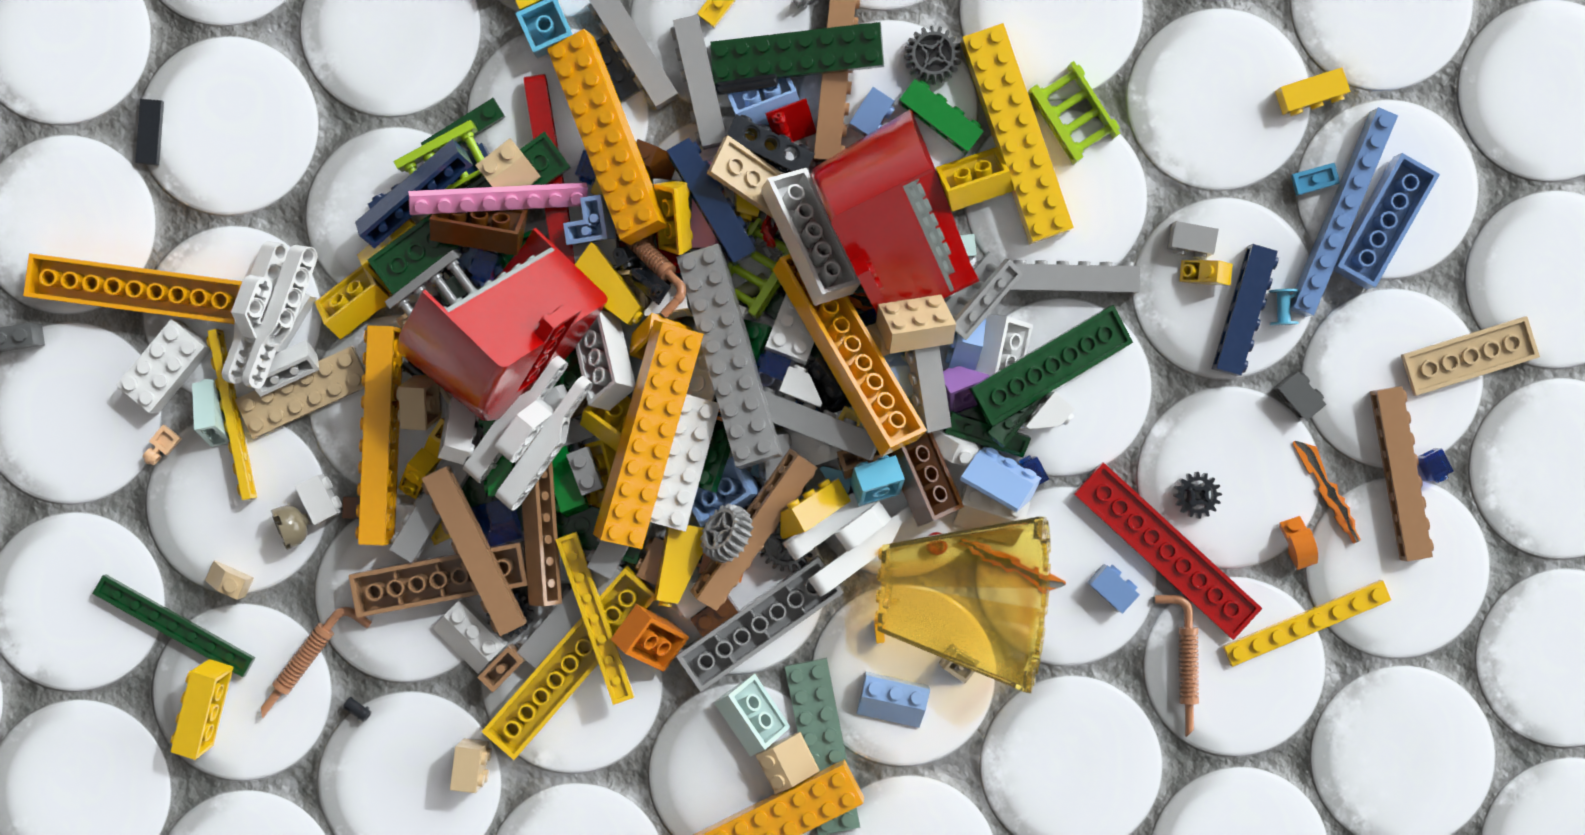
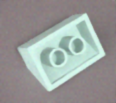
[714,674,790,756]

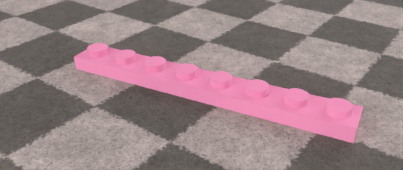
[408,183,588,215]

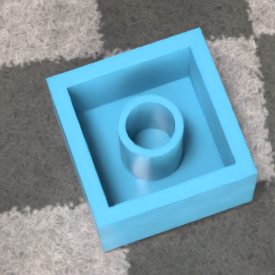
[516,0,573,58]
[850,455,905,507]

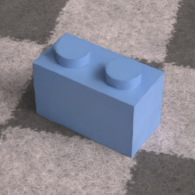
[849,87,895,137]
[1087,564,1140,614]

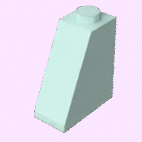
[192,379,230,447]

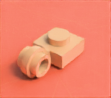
[142,425,182,466]

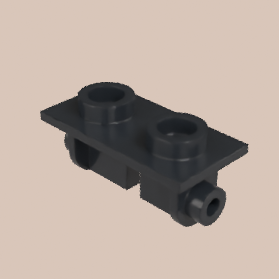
[613,246,639,270]
[630,265,671,305]

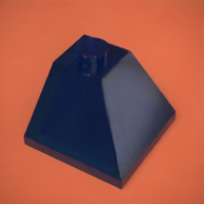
[471,500,523,547]

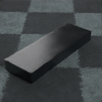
[596,36,640,102]
[135,99,164,165]

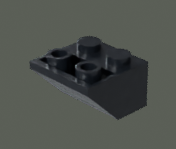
[806,356,846,411]

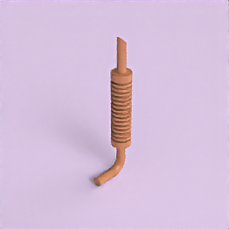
[615,228,686,318]
[1155,595,1199,737]
[261,607,372,718]

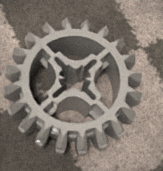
[700,503,754,563]

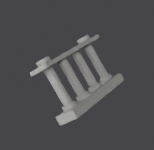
[385,249,476,317]
[945,251,1024,340]

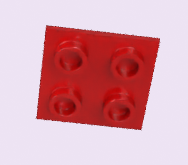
[765,98,816,152]

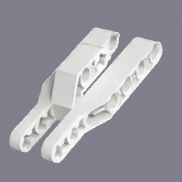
[222,241,318,388]
[463,356,593,511]
[783,493,913,597]

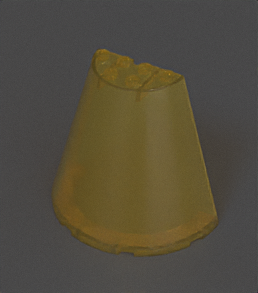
[875,516,1051,693]

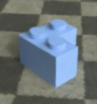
[563,194,616,245]
[945,318,986,370]

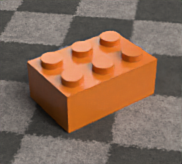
[611,604,689,672]

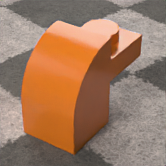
[1279,516,1318,570]

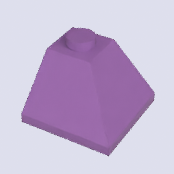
[943,366,989,413]

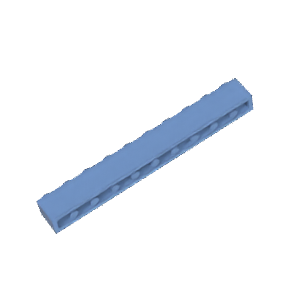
[1290,107,1398,317]

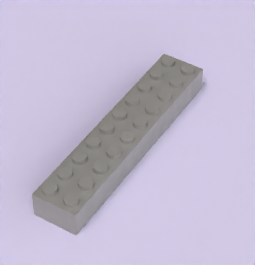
[677,244,783,469]

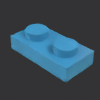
[1291,162,1340,196]

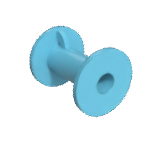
[1269,289,1299,325]

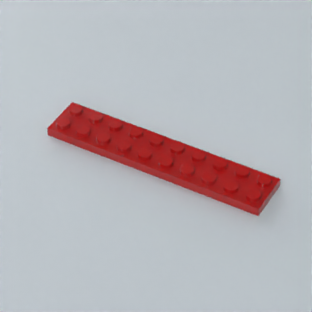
[1073,462,1263,640]

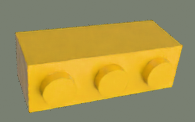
[1275,67,1351,117]

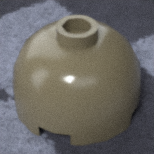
[271,506,310,550]

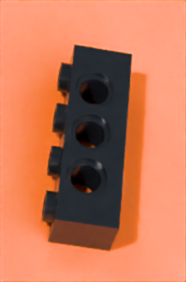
[725,114,815,173]

